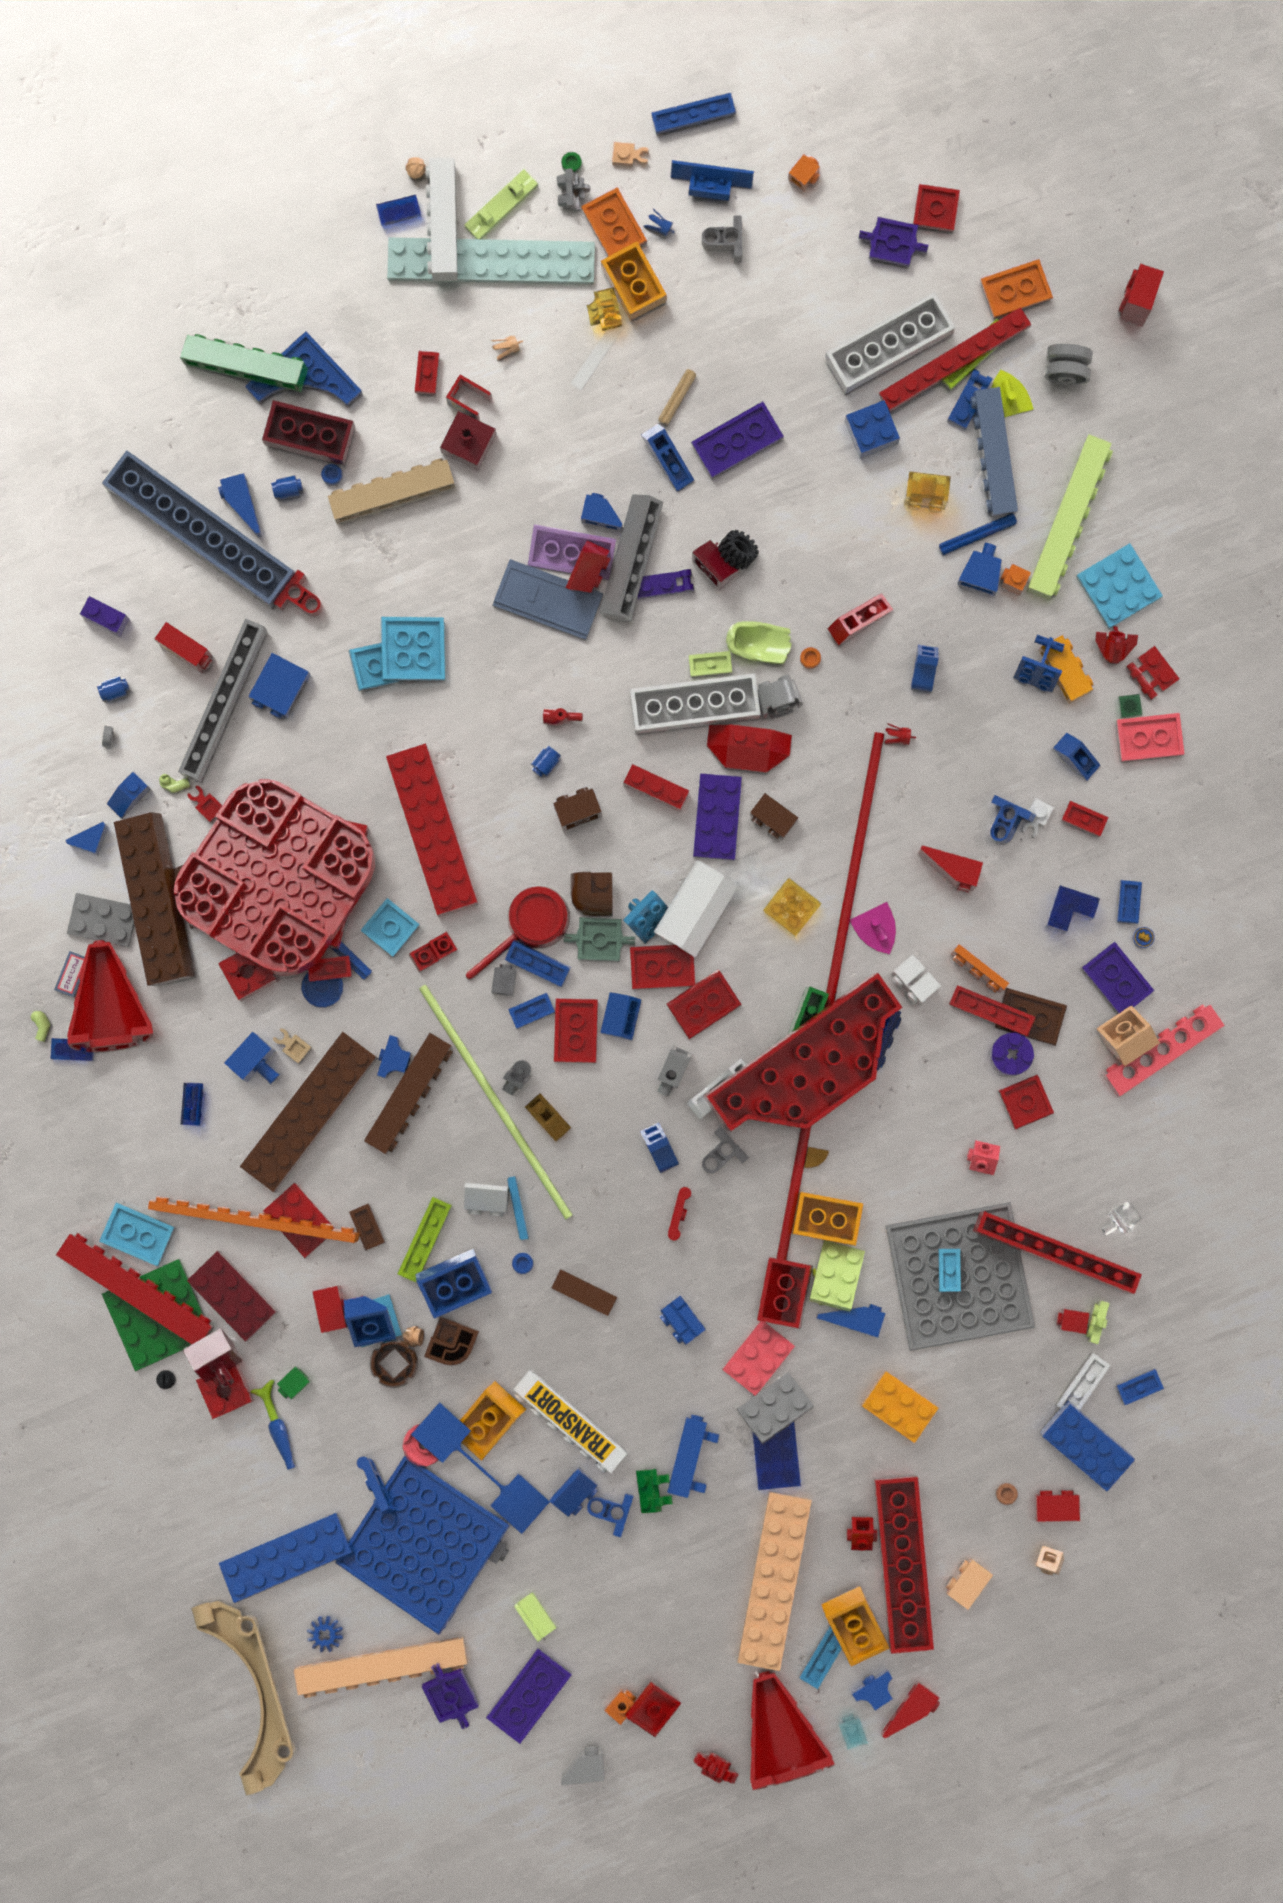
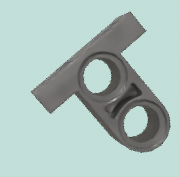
[701,216,742,262]
[702,1126,749,1173]

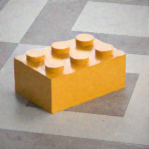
[601,242,667,321]
[792,1192,863,1246]
[861,1370,939,1443]

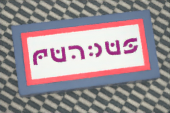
[54,951,85,998]

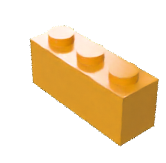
[1039,635,1094,704]

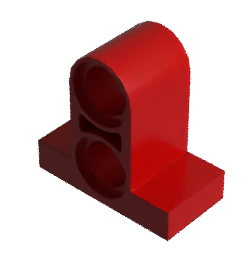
[274,570,322,617]

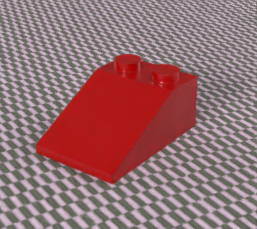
[918,845,983,893]

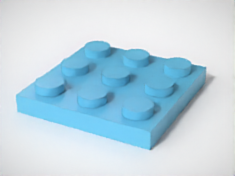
[1076,543,1163,629]
[380,617,445,681]

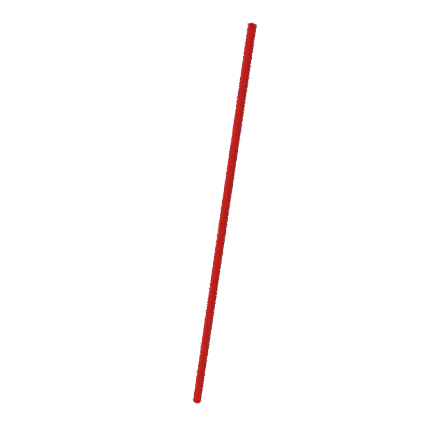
[776,732,885,1261]

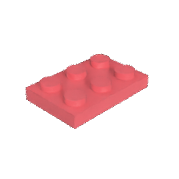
[1116,713,1184,762]
[722,1321,795,1395]

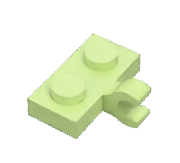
[1086,1301,1110,1344]

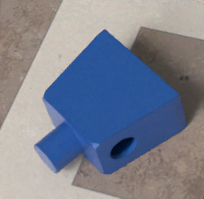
[957,543,1002,596]

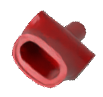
[543,708,583,726]

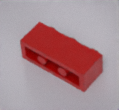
[623,764,689,812]

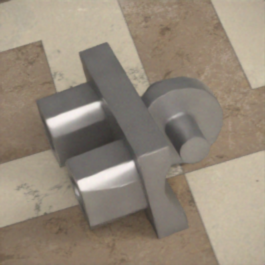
[557,168,591,211]
[502,1060,531,1096]

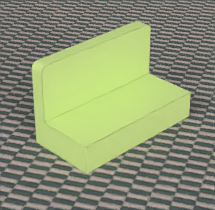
[514,1592,557,1642]

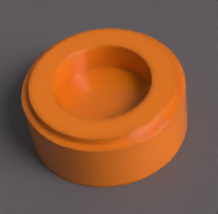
[800,647,821,669]

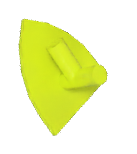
[991,369,1034,418]

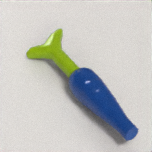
[250,1380,295,1470]

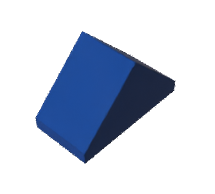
[65,822,108,855]

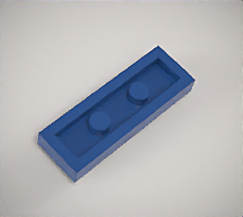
[505,940,571,987]

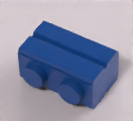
[659,1295,706,1345]

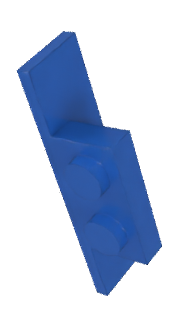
[670,160,754,201]

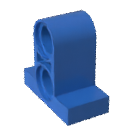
[911,644,939,692]
[990,795,1036,844]
[640,1122,679,1174]
[587,1493,634,1537]

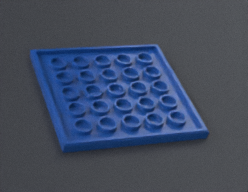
[335,1456,510,1635]

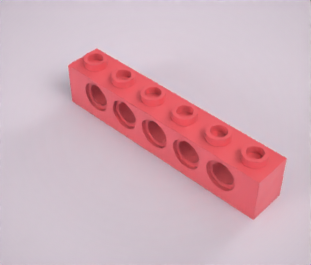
[1103,1004,1225,1097]

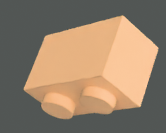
[945,1558,993,1610]

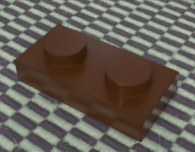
[349,1203,385,1251]

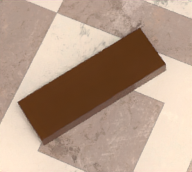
[551,1269,617,1316]

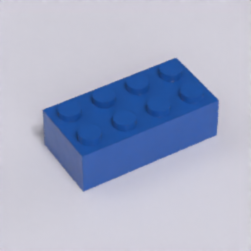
[1040,1400,1135,1492]

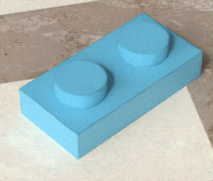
[938,1249,961,1292]

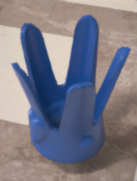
[643,208,675,237]

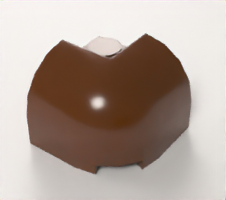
[570,872,613,917]
[424,1316,479,1366]

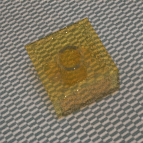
[904,471,951,512]

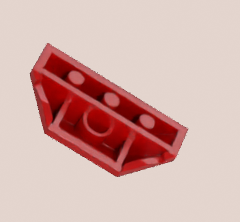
[707,724,792,773]

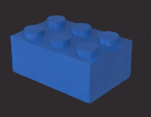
[415,1248,492,1319]

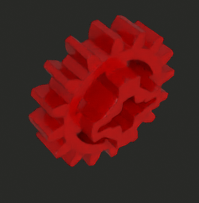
[693,1752,739,1784]

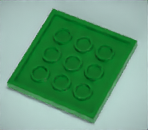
[102,1259,212,1371]

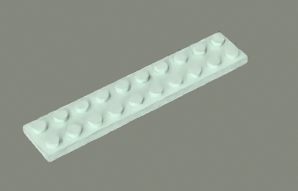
[387,237,595,284]

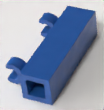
[667,1414,719,1498]

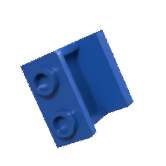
[248,653,311,719]

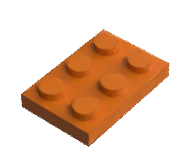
[581,187,647,256]
[980,259,1053,319]
[951,944,1009,993]

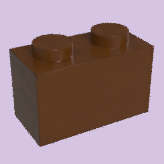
[749,793,799,840]

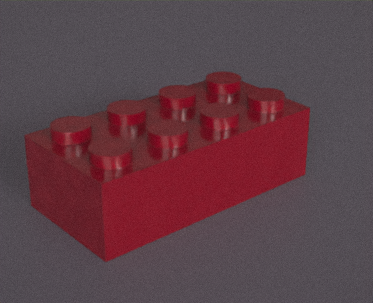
[262,400,355,466]
[187,1251,279,1342]

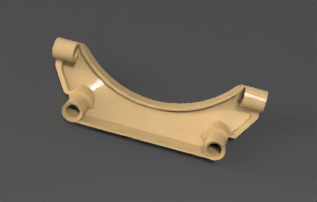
[191,1600,295,1795]

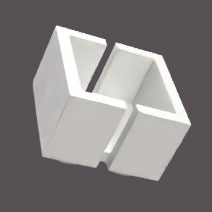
[891,954,941,1005]

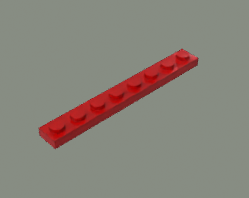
[879,307,1031,412]

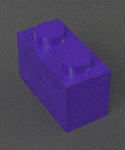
[80,596,130,637]

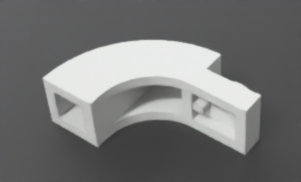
[687,1059,746,1119]

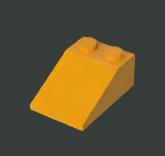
[460,1381,526,1461]
[821,1586,890,1667]

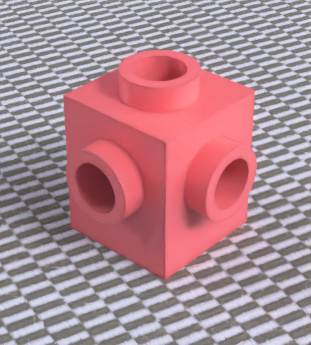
[967,1141,1000,1175]

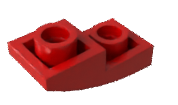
[409,932,457,973]

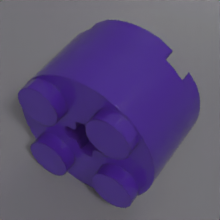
[990,1033,1034,1076]

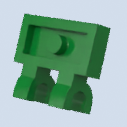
[636,1469,673,1513]

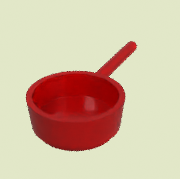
[466,886,570,980]

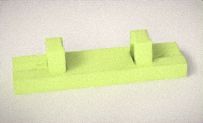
[464,169,538,239]

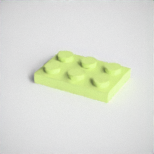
[809,1240,865,1312]

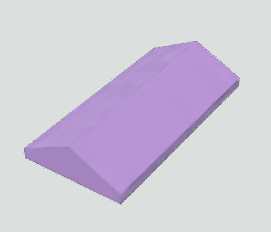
[528,524,616,580]

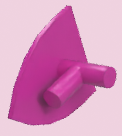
[850,902,896,954]

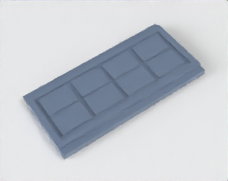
[492,559,604,640]

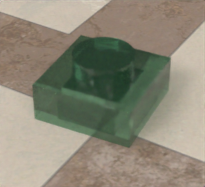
[1118,694,1142,718]

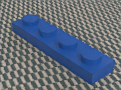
[651,92,736,135]

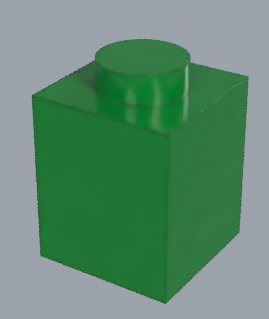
[277,1366,312,1399]

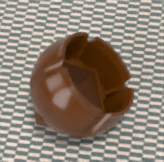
[370,1339,418,1388]

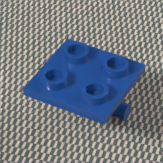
[1013,634,1065,692]

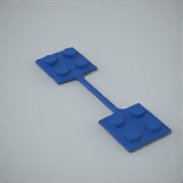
[411,1402,550,1534]

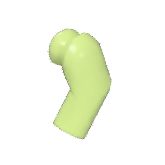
[159,774,191,793]
[31,1011,51,1042]

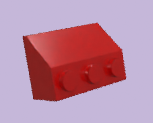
[757,1257,813,1329]

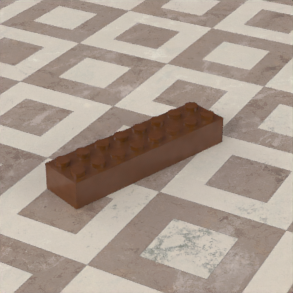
[114,812,195,986]
[240,1031,378,1193]

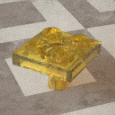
[763,878,822,937]

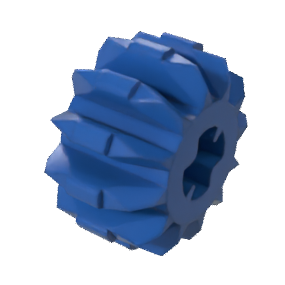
[307,1616,343,1653]

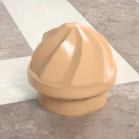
[405,157,426,179]
[403,1326,424,1347]

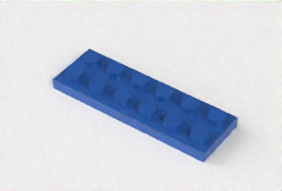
[219,1513,353,1603]

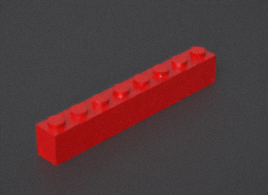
[973,1211,1142,1294]
[56,1233,214,1344]

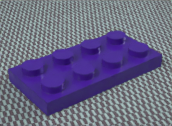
[691,401,784,479]
[693,773,742,861]
[486,1648,572,1744]

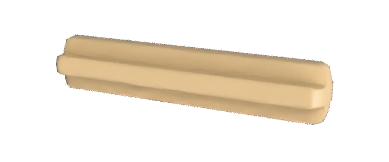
[658,369,696,426]

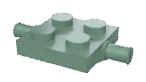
[564,917,635,962]

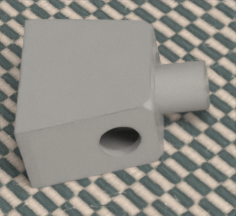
[658,1045,692,1096]

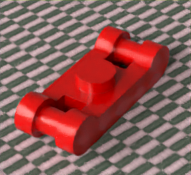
[668,1187,691,1241]

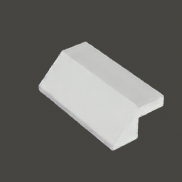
[654,860,739,958]

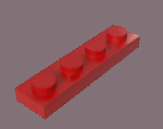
[949,985,1036,1037]

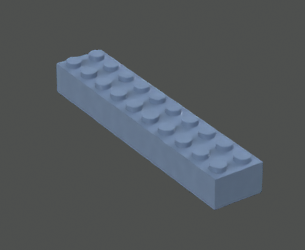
[102,450,295,609]

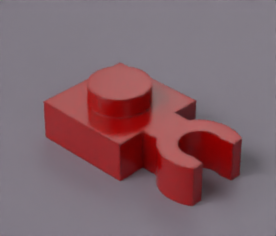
[187,785,222,823]

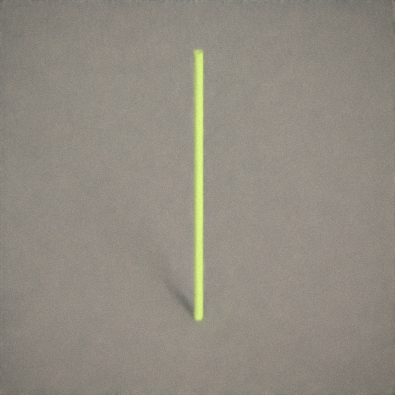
[419,985,572,1220]

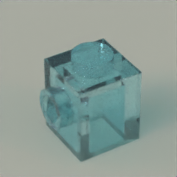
[838,1714,868,1750]

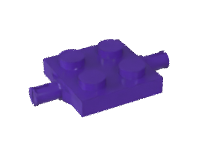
[858,217,929,267]
[422,1663,479,1729]

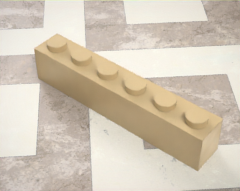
[328,459,455,524]

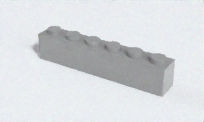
[600,494,663,621]

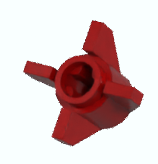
[1095,626,1138,664]

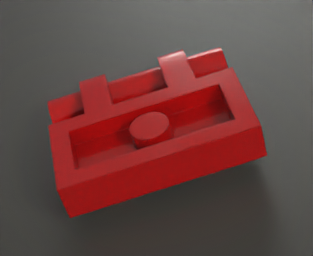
[1126,646,1180,700]

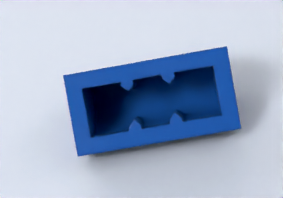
[600,992,641,1040]

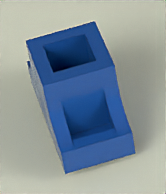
[377,1035,412,1079]
[851,1669,893,1710]

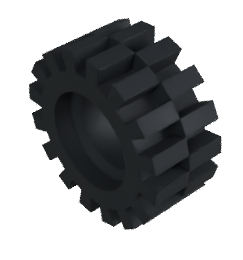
[718,530,759,570]

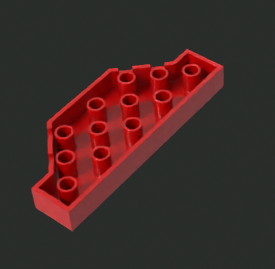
[703,973,903,1131]

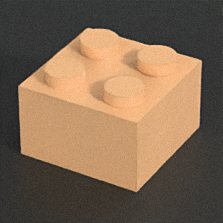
[1096,1005,1160,1066]

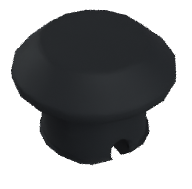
[156,1370,175,1389]

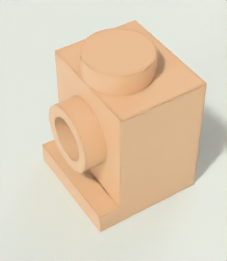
[1036,1546,1064,1575]

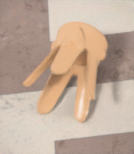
[491,335,523,360]

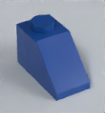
[581,493,623,532]
[1053,732,1101,780]
[107,772,151,819]

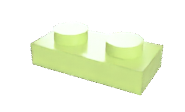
[689,651,732,677]

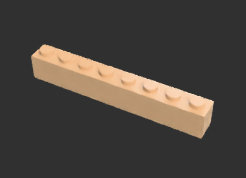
[294,1636,468,1698]

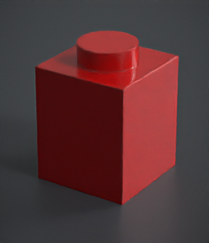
[1056,1309,1089,1334]

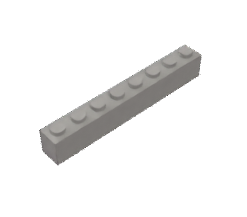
[178,618,267,783]

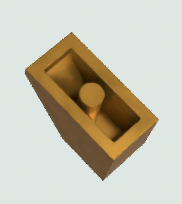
[525,1093,571,1142]

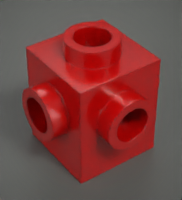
[847,1517,877,1551]

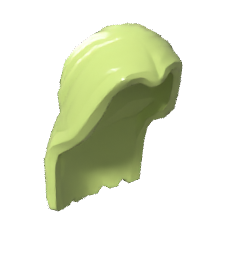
[726,621,792,664]

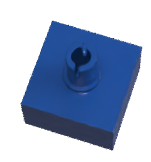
[224,1031,279,1084]

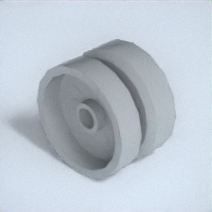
[1044,344,1093,385]

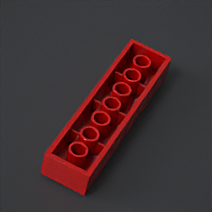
[386,743,478,917]
[874,1475,934,1654]

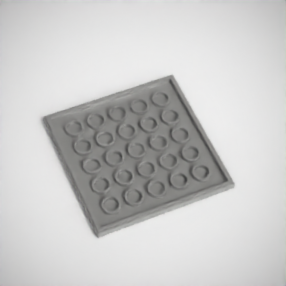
[885,1202,1035,1351]

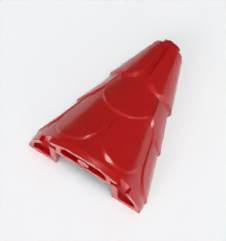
[67,940,153,1052]
[750,1671,835,1790]

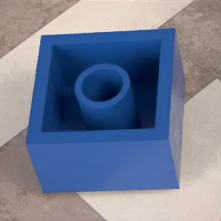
[845,400,900,459]

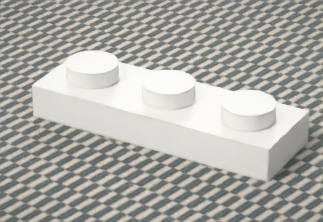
[1056,1353,1111,1410]

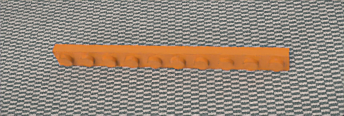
[148,1196,359,1243]

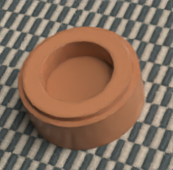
[996,1483,1018,1505]

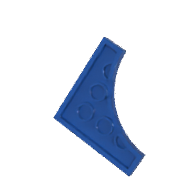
[245,331,362,406]

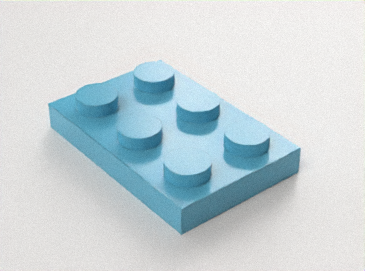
[99,1203,175,1266]

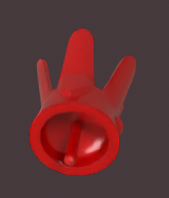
[884,723,916,745]

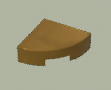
[804,1147,829,1168]

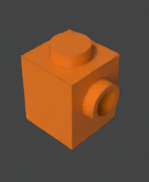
[788,154,820,191]
[1000,564,1031,596]
[604,1689,637,1725]

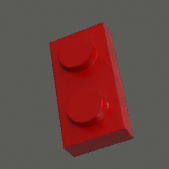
[415,351,440,395]
[1061,801,1109,837]
[308,956,352,982]

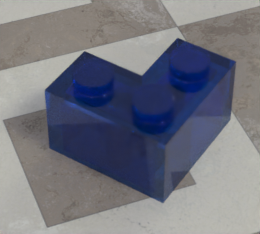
[1045,885,1100,934]

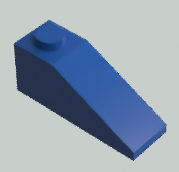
[641,424,694,491]
[218,473,262,538]
[816,1304,885,1337]

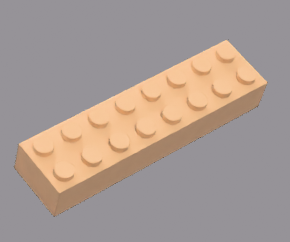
[737,1491,812,1671]

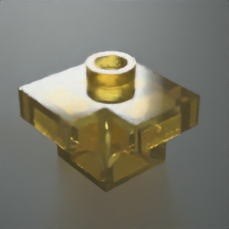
[586,287,622,331]

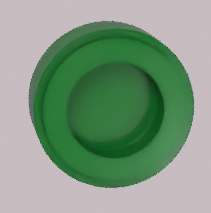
[561,152,582,173]

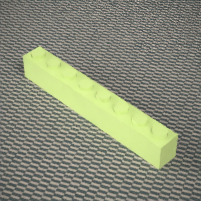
[1027,434,1113,600]

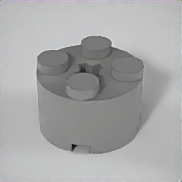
[757,675,803,719]

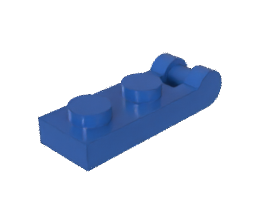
[947,369,993,430]
[357,1456,395,1514]

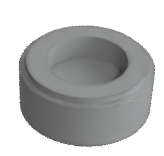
[102,725,113,747]

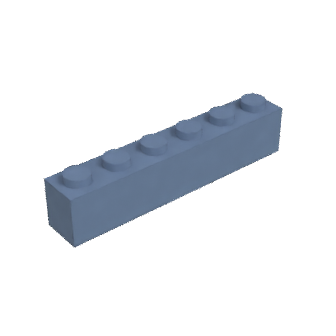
[970,387,1018,517]

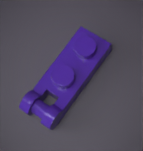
[637,569,694,599]

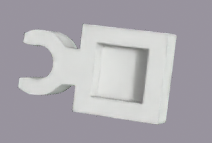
[1022,798,1054,838]

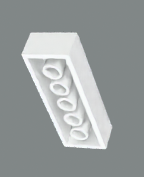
[825,292,955,394]
[630,673,761,734]

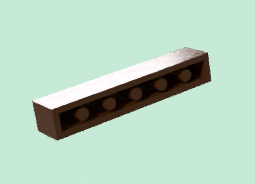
[364,1033,453,1155]

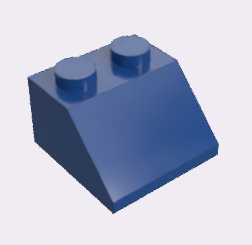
[344,1296,396,1347]
[549,1467,598,1517]

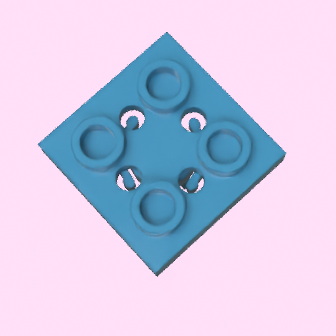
[623,890,668,944]

